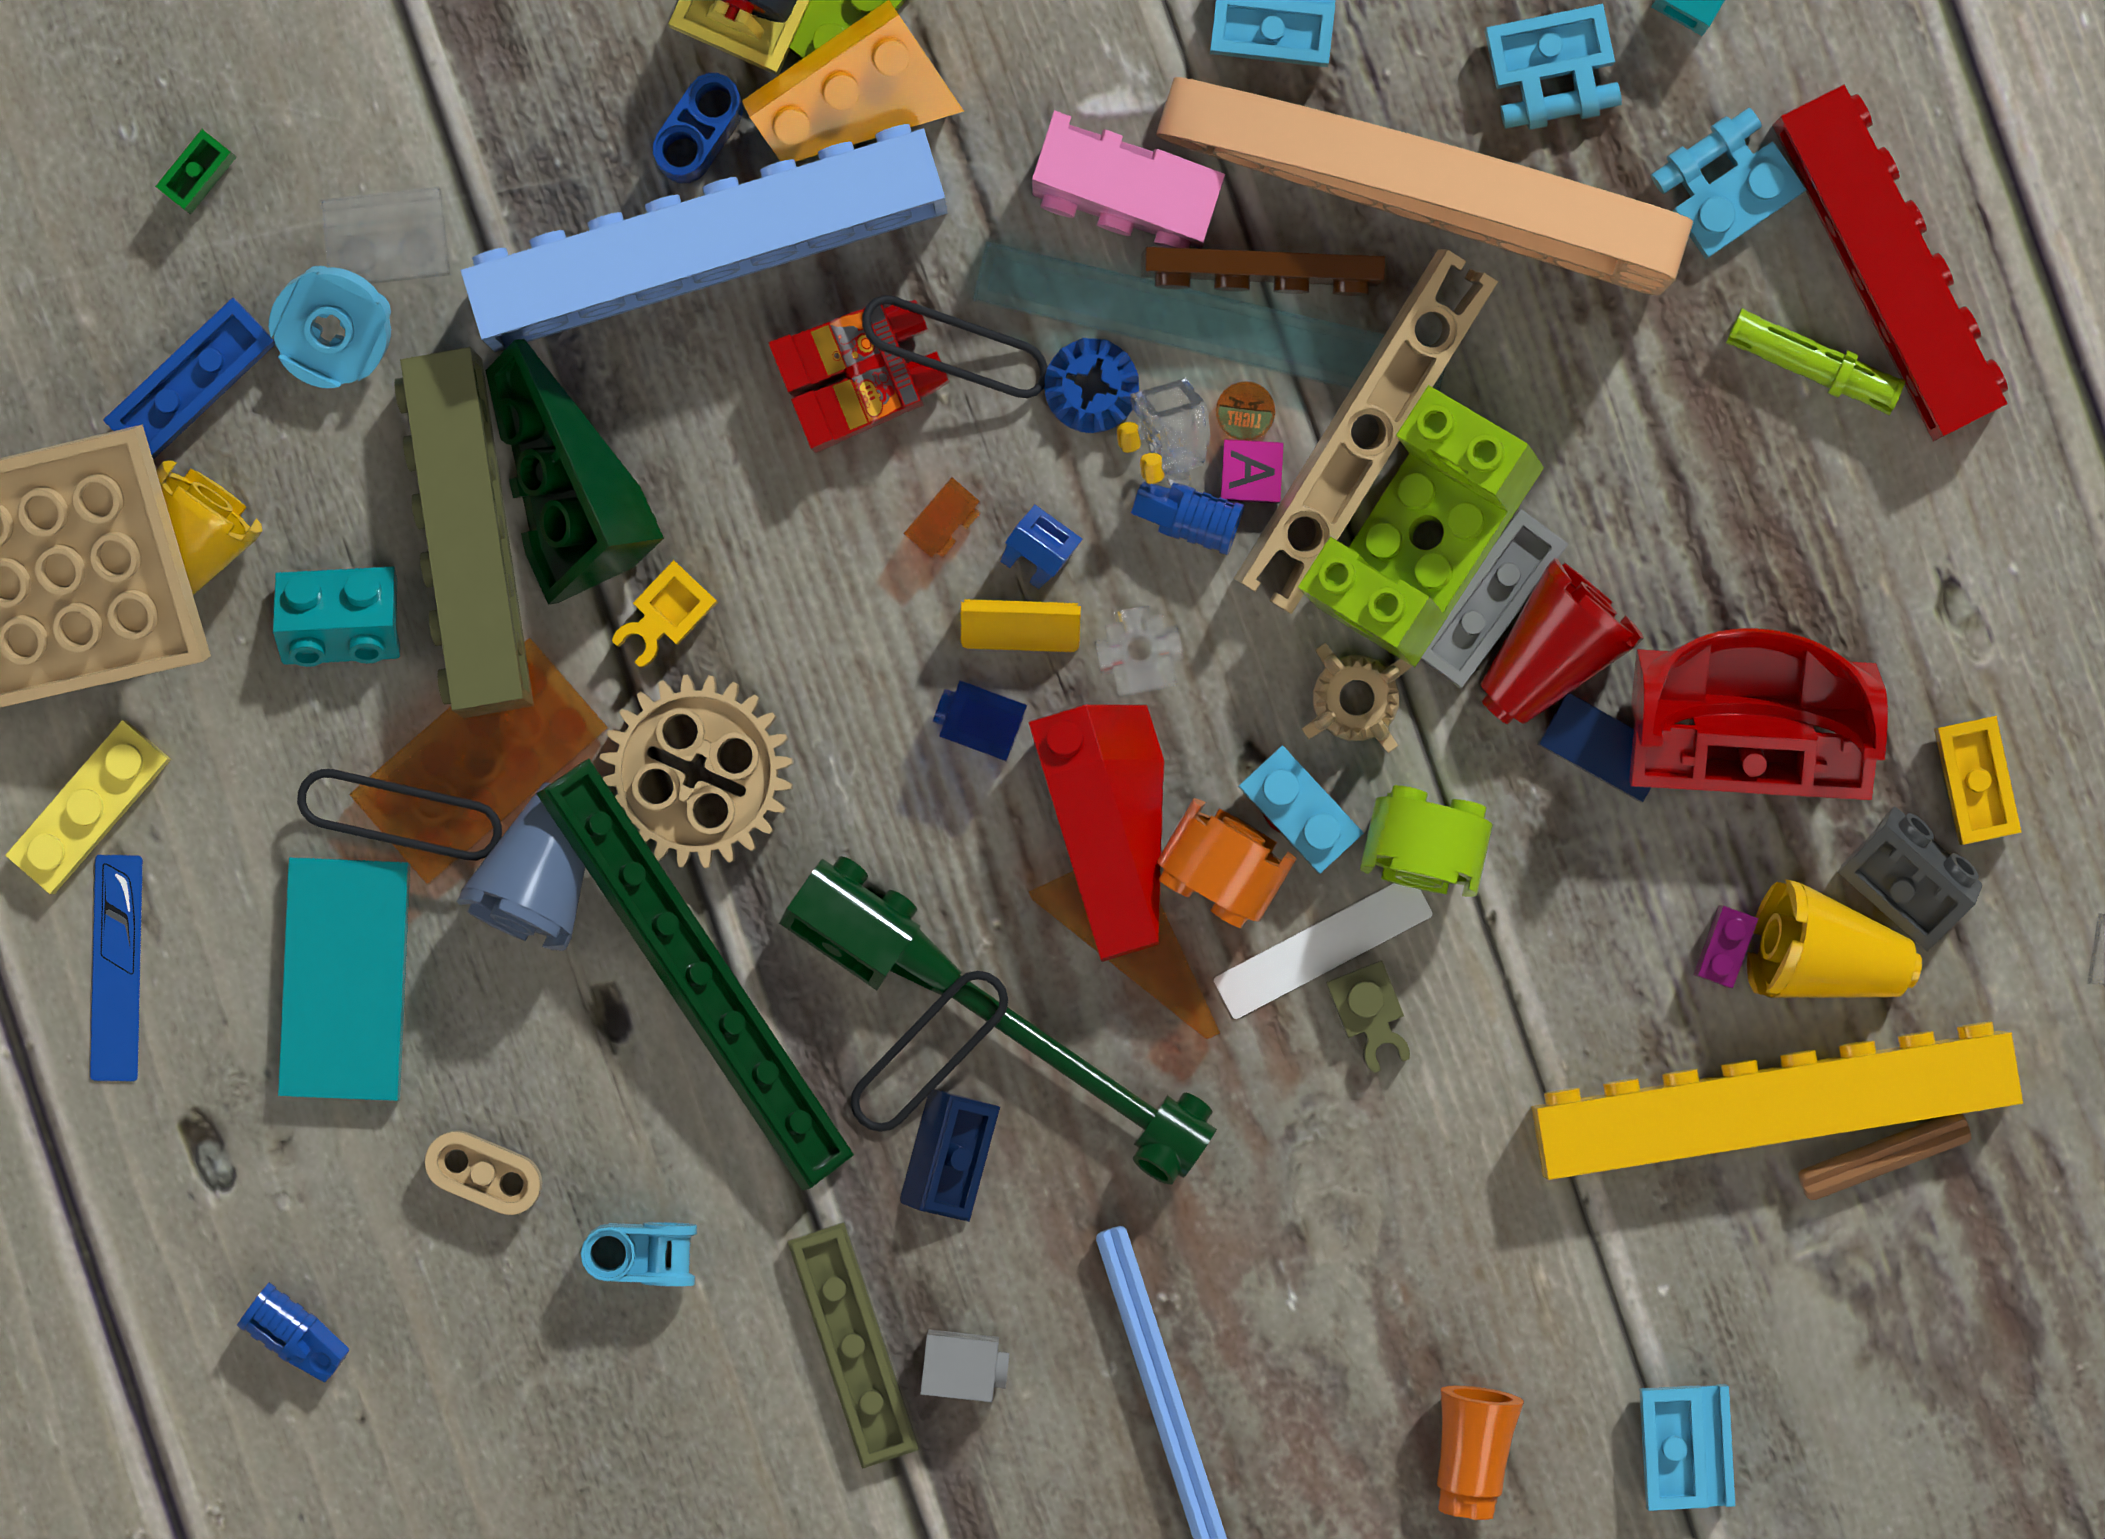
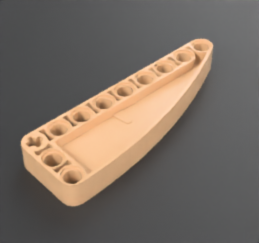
[1156,76,1693,295]

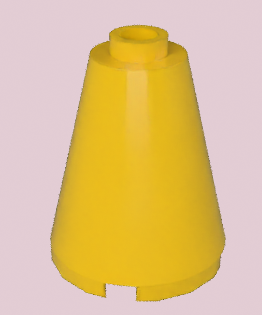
[156,460,262,595]
[1747,879,1922,998]

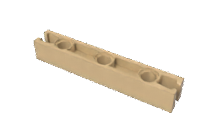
[1234,249,1498,614]

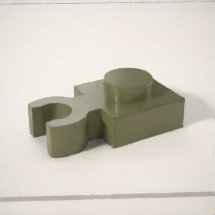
[1326,960,1410,1073]

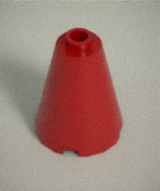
[1481,558,1644,725]

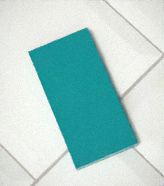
[278,857,411,1101]

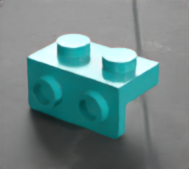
[273,566,400,667]

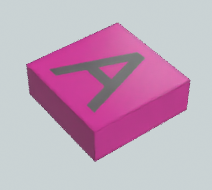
[1221,439,1284,504]

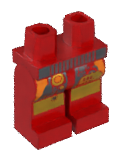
[768,300,949,453]

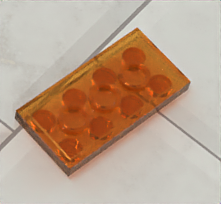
[349,638,610,885]

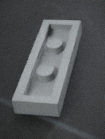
[1421,509,1568,688]

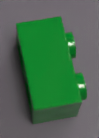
[155,129,237,215]

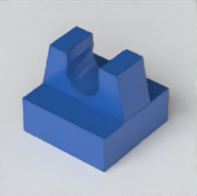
[1000,505,1083,589]

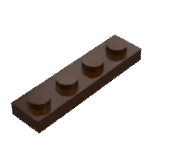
[1141,247,1385,296]

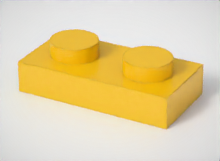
[1934,716,2021,845]

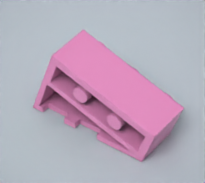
[1032,110,1225,249]

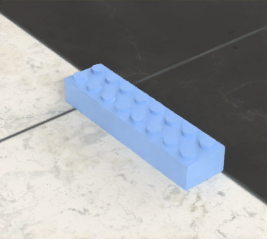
[460,124,948,352]

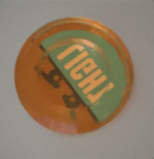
[1215,381,1275,441]

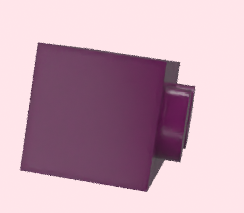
[1693,905,1759,989]

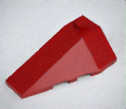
[1028,704,1165,962]

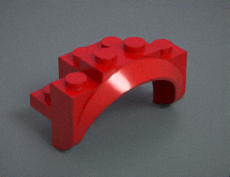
[1629,628,1888,800]

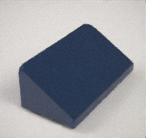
[900,1089,1000,1222]

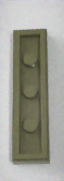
[787,1221,919,1469]

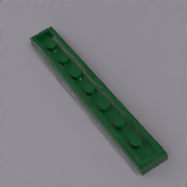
[536,758,854,1191]

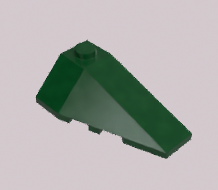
[485,339,664,605]

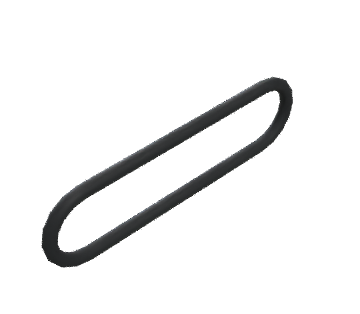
[862,295,1048,399]
[297,769,502,861]
[850,971,1008,1132]

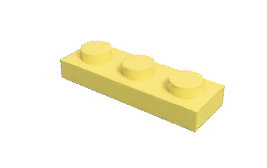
[5,720,171,894]

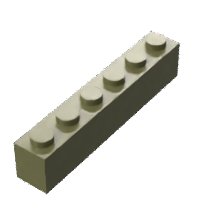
[394,347,534,718]

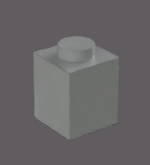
[920,1329,1010,1402]

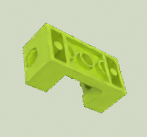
[1298,385,1544,668]

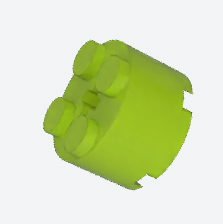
[1360,785,1493,897]

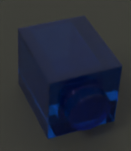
[933,680,1027,763]

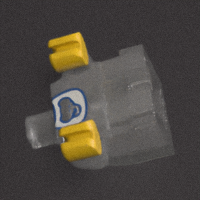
[1117,378,1211,486]

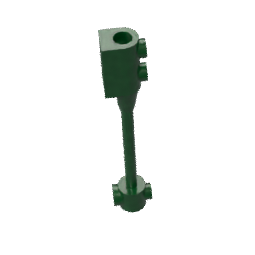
[779,856,1217,1185]

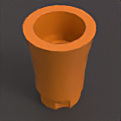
[1437,1386,1524,1520]

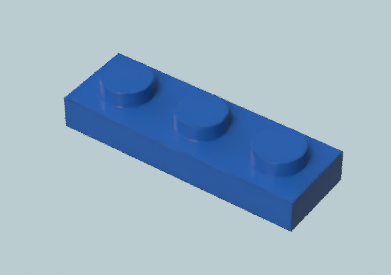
[103,298,275,460]

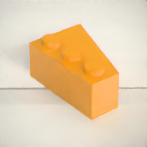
[742,0,964,162]

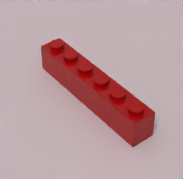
[1772,84,2008,442]

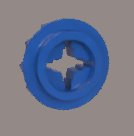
[1044,338,1139,433]

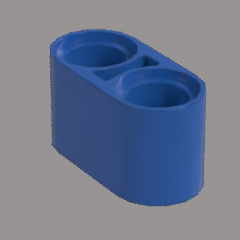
[653,73,743,183]

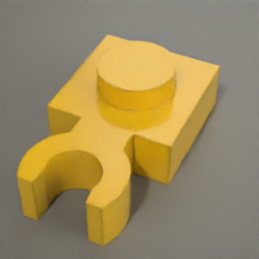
[612,560,718,668]

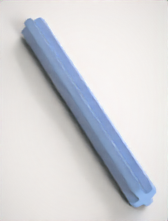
[1096,1226,1227,1539]

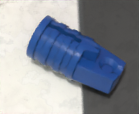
[1131,482,1244,555]
[237,1282,349,1382]

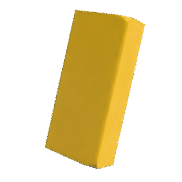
[961,599,1081,652]

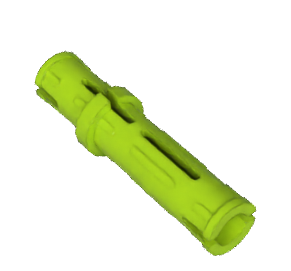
[1726,308,1906,416]

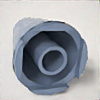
[456,783,586,951]

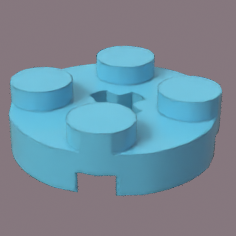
[268,266,391,388]

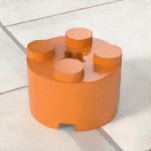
[1157,798,1296,928]

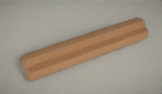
[1798,1114,1972,1200]

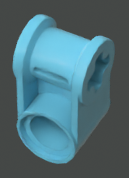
[581,1222,697,1286]

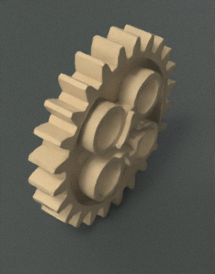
[600,675,794,868]

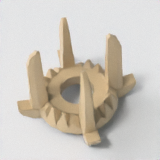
[1302,643,1412,753]

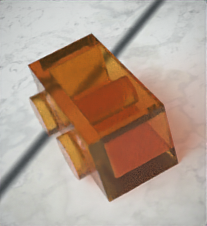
[903,477,981,560]

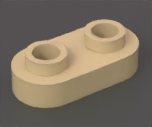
[425,1131,542,1215]

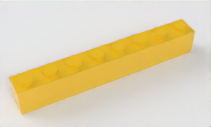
[1531,1021,2023,1180]

